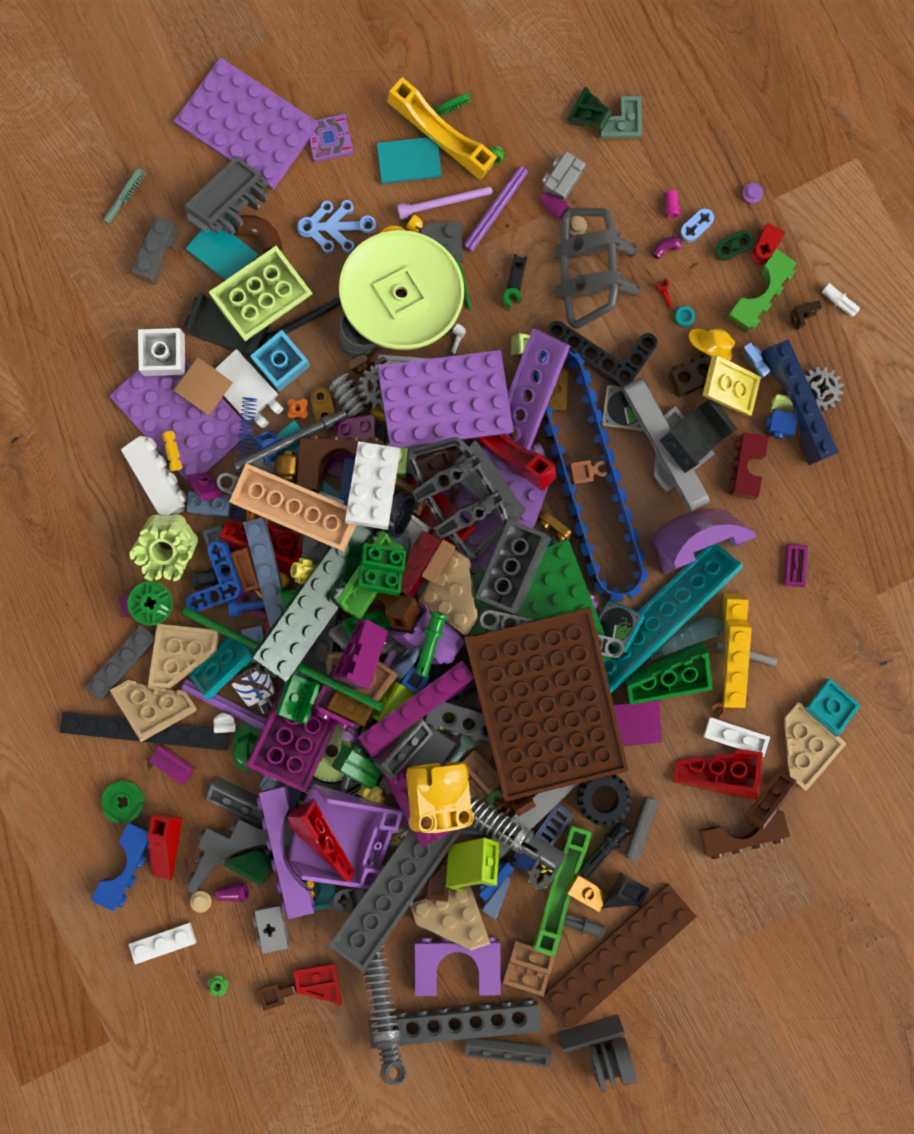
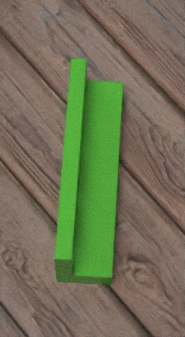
[336,531,405,619]

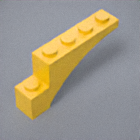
[722,593,752,708]

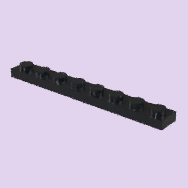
[60,712,229,751]

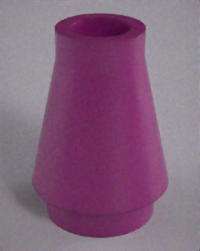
[540,192,570,220]
[216,881,249,903]

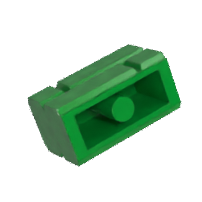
[332,745,382,789]

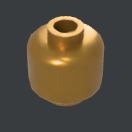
[274,451,299,482]

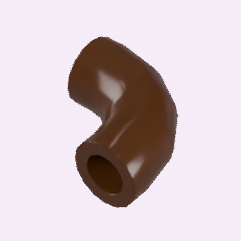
[237,215,283,253]

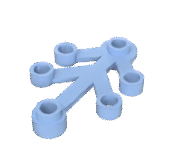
[297,200,376,254]

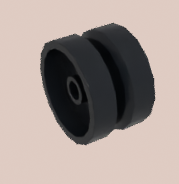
[369,488,415,538]

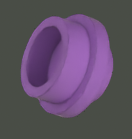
[742,183,763,204]

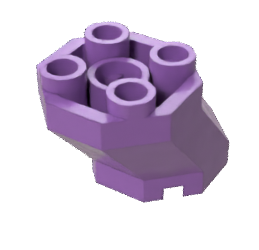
[390,604,465,664]

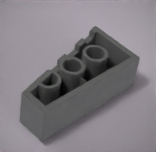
[455,440,526,522]

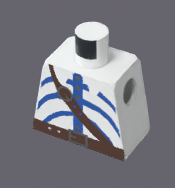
[229,665,277,714]

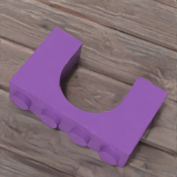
[415,936,501,996]

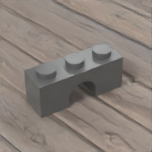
[131,215,180,285]

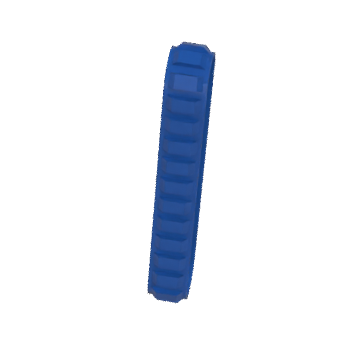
[533,351,648,602]

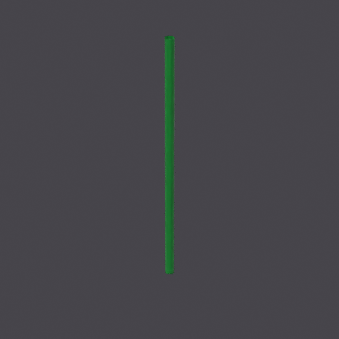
[182,607,383,711]

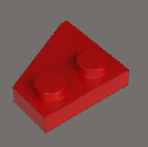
[293,962,342,1006]

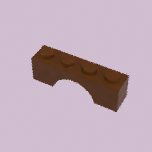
[337,593,421,631]
[699,810,790,859]

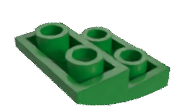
[357,543,406,596]

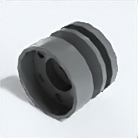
[337,313,378,359]
[589,1037,637,1092]

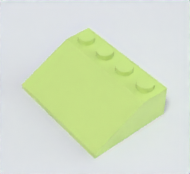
[209,246,313,341]

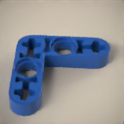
[186,540,243,612]

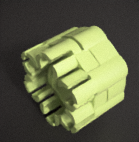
[130,514,198,581]

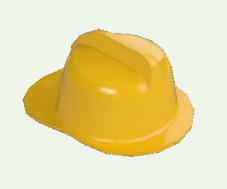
[688,328,735,361]

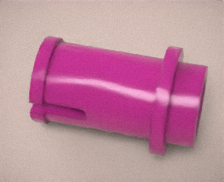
[664,190,681,218]

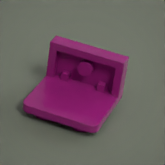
[312,684,356,730]

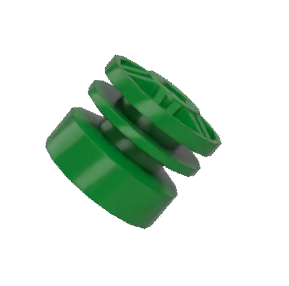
[127,581,173,625]

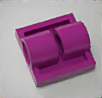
[335,415,378,462]

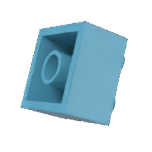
[250,330,311,392]

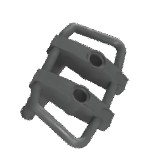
[554,208,640,329]
[407,437,509,559]

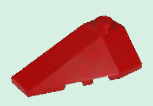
[219,520,304,576]
[673,749,763,800]
[288,799,355,882]

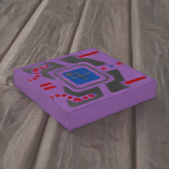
[309,114,354,163]

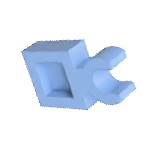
[740,342,770,379]

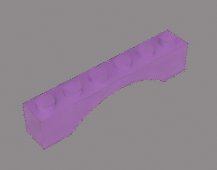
[257,785,315,919]

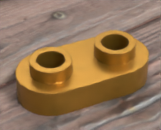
[311,387,335,423]
[538,510,575,542]

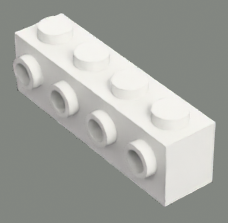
[121,436,188,515]

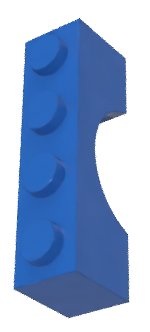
[91,821,149,912]

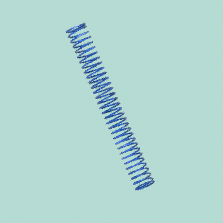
[230,397,258,522]

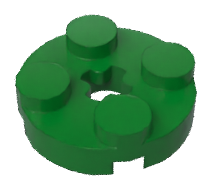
[101,780,145,823]

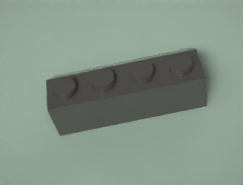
[475,519,551,616]

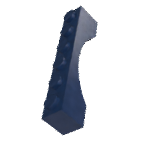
[761,339,838,465]

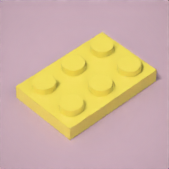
[702,356,761,416]

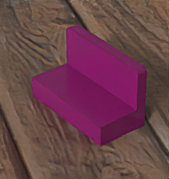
[149,744,196,785]

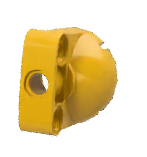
[406,762,474,833]

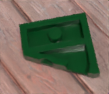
[567,87,612,131]

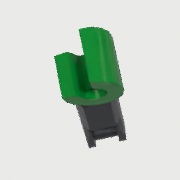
[501,254,527,311]

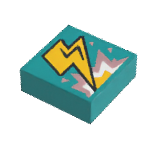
[388,827,410,848]

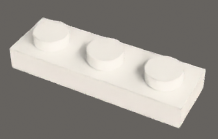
[703,717,770,757]
[129,922,197,964]

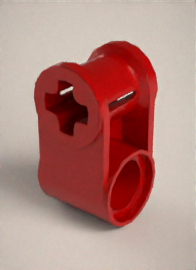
[751,222,785,265]

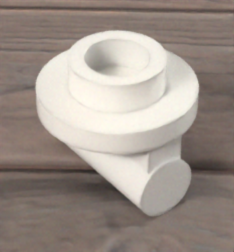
[213,713,235,733]

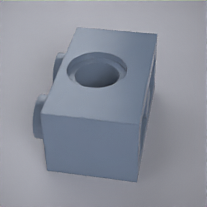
[186,491,233,519]

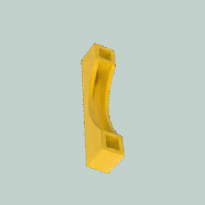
[387,77,497,180]

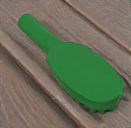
[433,93,472,117]

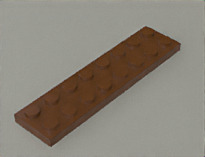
[543,883,697,1030]

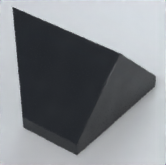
[601,872,649,909]

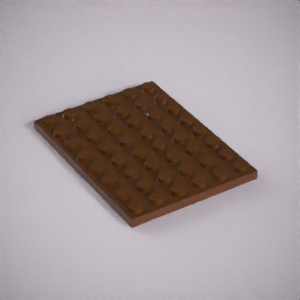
[464,606,629,802]

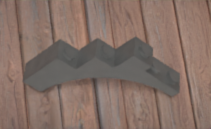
[187,816,293,894]

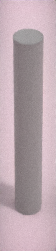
[714,642,777,666]

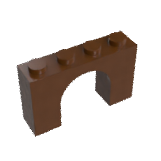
[297,436,386,492]

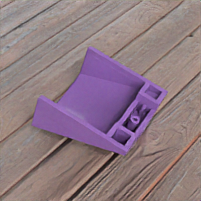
[650,509,757,575]
[288,784,403,889]

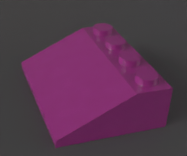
[244,688,336,793]

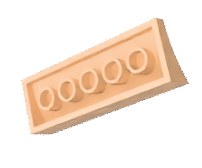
[229,463,357,551]

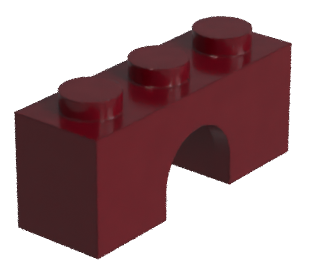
[728,432,769,500]
[401,530,441,597]

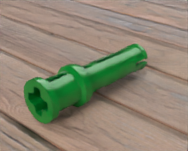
[415,610,449,677]

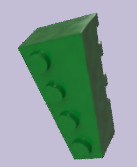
[624,642,713,705]

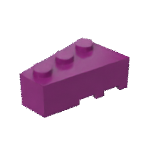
[332,619,388,690]

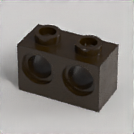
[668,355,711,398]

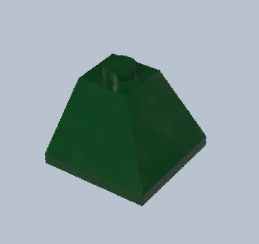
[223,847,274,886]

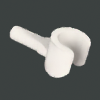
[451,324,466,354]

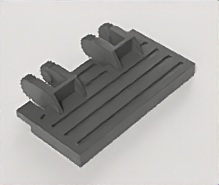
[184,157,269,235]

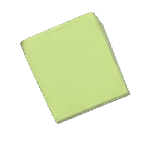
[511,333,530,356]
[770,394,794,413]

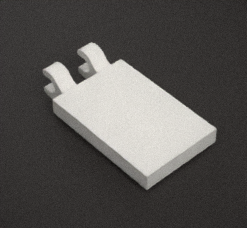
[215,349,284,428]

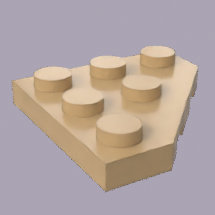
[418,549,478,635]
[148,624,220,689]
[110,680,197,742]
[784,702,847,791]
[410,886,491,951]

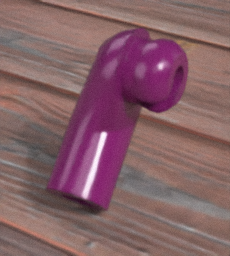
[652,236,682,259]

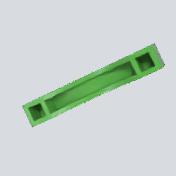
[533,824,592,957]

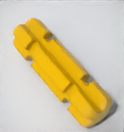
[162,431,182,471]

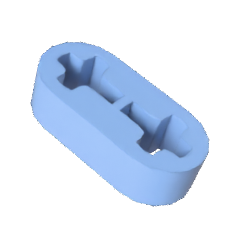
[680,209,714,243]

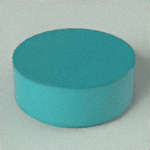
[674,306,695,328]

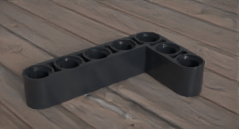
[547,321,657,387]

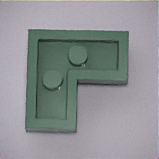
[601,96,642,139]

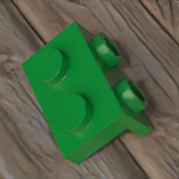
[275,674,320,724]

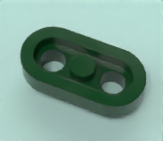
[715,230,754,261]

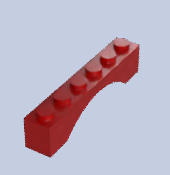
[473,435,556,491]

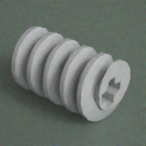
[329,372,369,418]

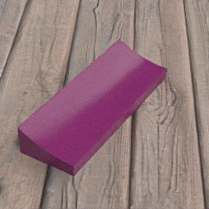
[614,701,662,746]

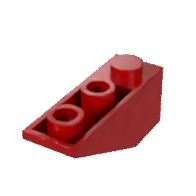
[148,813,183,880]

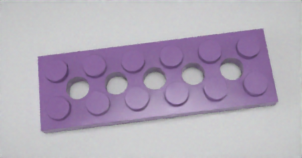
[504,329,570,450]

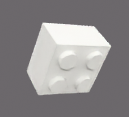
[138,328,185,376]

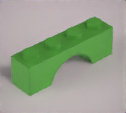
[726,249,797,333]

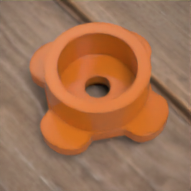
[287,399,308,419]

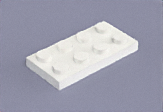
[345,441,401,530]

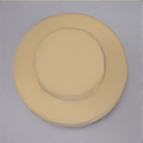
[569,216,587,236]
[190,891,212,913]

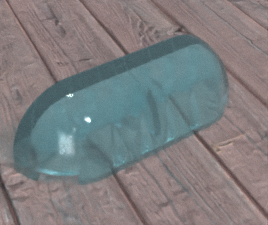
[650,614,724,660]

